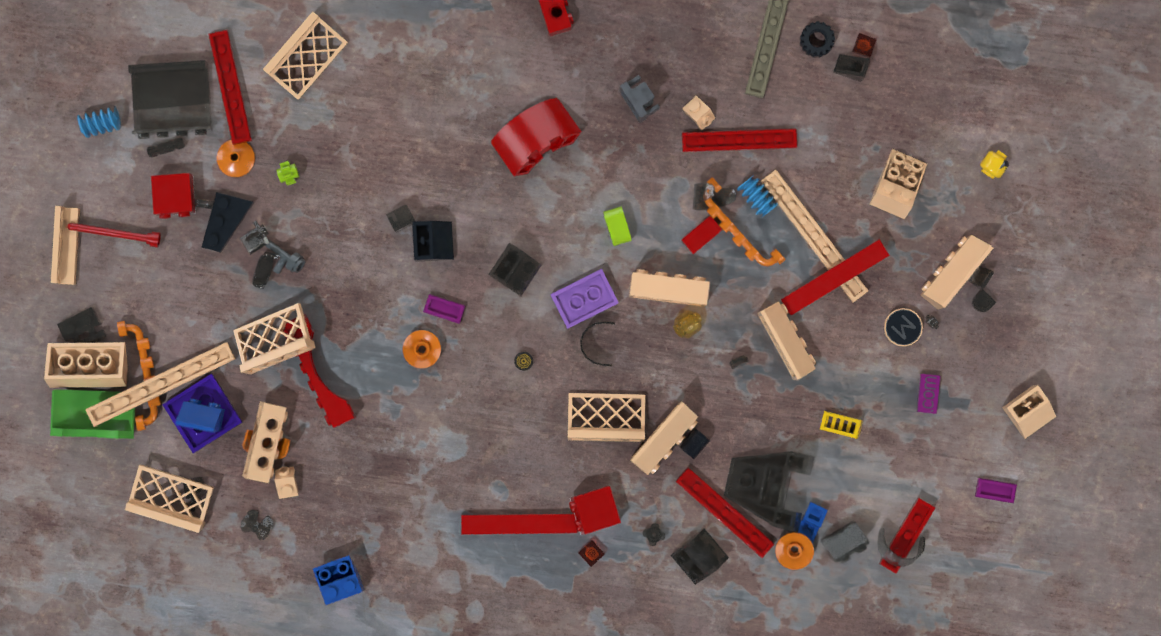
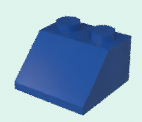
[175,398,225,432]

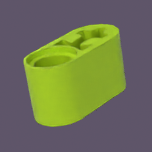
[603,206,632,246]

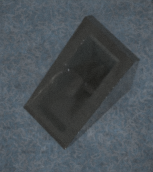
[833,54,870,82]

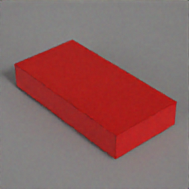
[681,215,722,254]

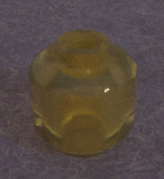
[673,310,702,339]

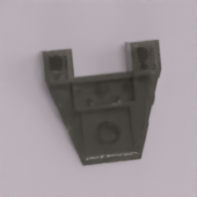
[724,451,814,532]

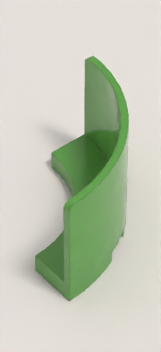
[50,389,135,439]

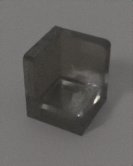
[386,205,416,233]

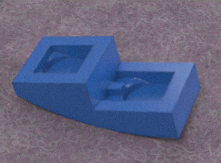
[796,502,828,544]

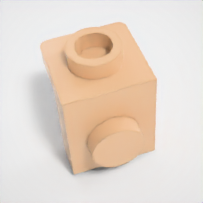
[682,96,715,130]
[274,467,298,499]

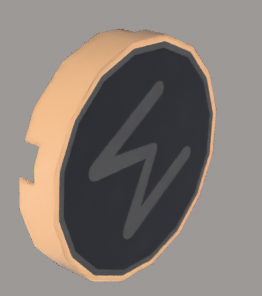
[884,308,923,346]

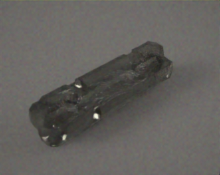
[147,138,185,158]

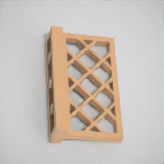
[263,12,348,100]
[233,303,316,374]
[568,393,645,442]
[125,464,214,533]

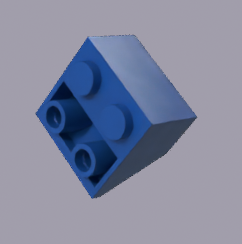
[313,555,364,605]

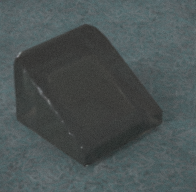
[969,266,994,289]

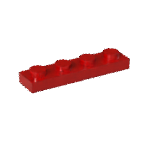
[879,498,935,574]

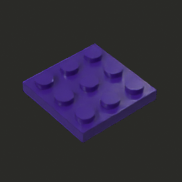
[162,374,243,453]

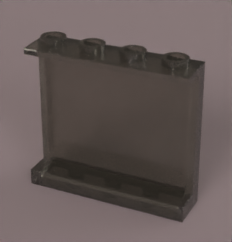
[128,60,212,139]

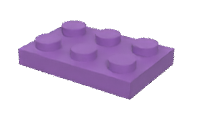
[550,269,619,329]

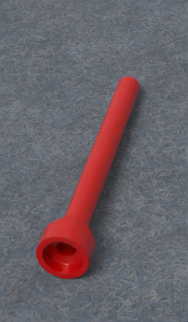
[67,223,161,248]

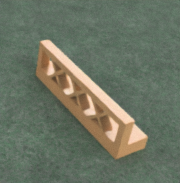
[51,206,80,285]

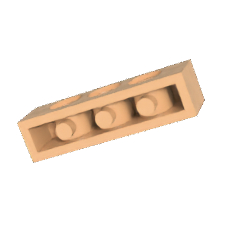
[242,401,288,483]

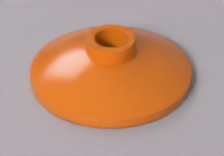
[217,140,255,177]
[403,330,441,368]
[775,532,814,570]

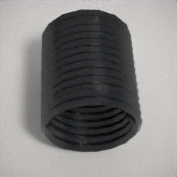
[679,428,710,459]

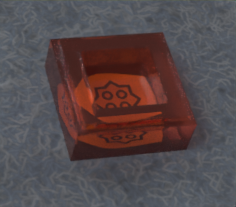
[852,33,877,58]
[578,540,605,567]

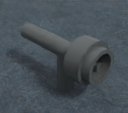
[264,239,305,274]

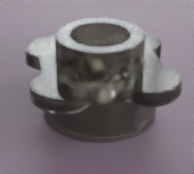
[643,523,665,546]

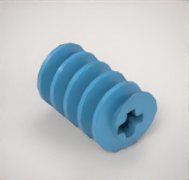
[77,107,121,138]
[737,176,778,218]

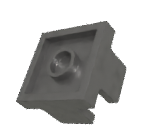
[619,75,660,123]

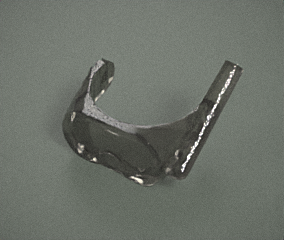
[252,252,279,289]

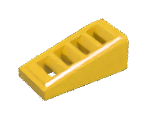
[820,411,863,439]

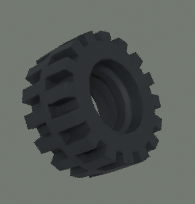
[800,21,835,58]

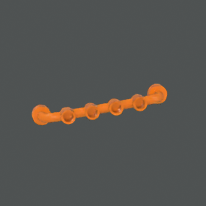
[703,177,786,267]
[117,321,161,431]

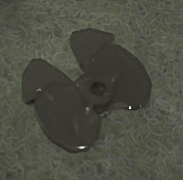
[240,510,273,540]

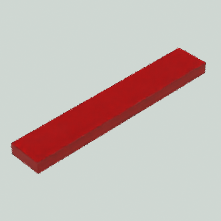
[208,30,252,145]
[682,129,797,152]
[781,239,890,316]
[675,468,774,558]
[461,514,577,535]

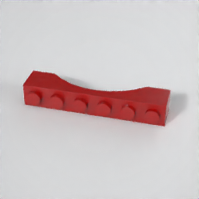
[283,314,356,428]

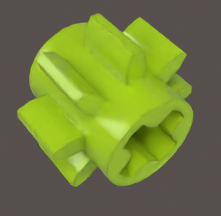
[276,161,299,186]

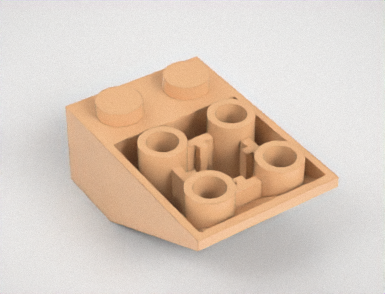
[870,149,927,219]

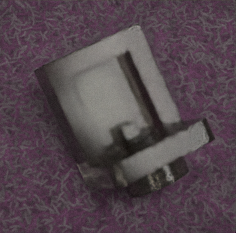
[240,221,270,255]

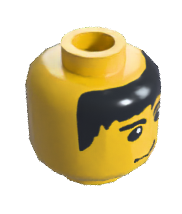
[980,150,1009,179]

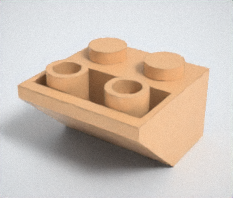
[1002,385,1056,439]

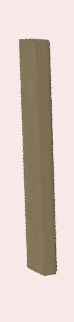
[745,0,789,99]

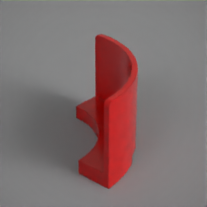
[491,98,582,177]

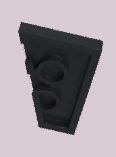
[202,192,254,253]

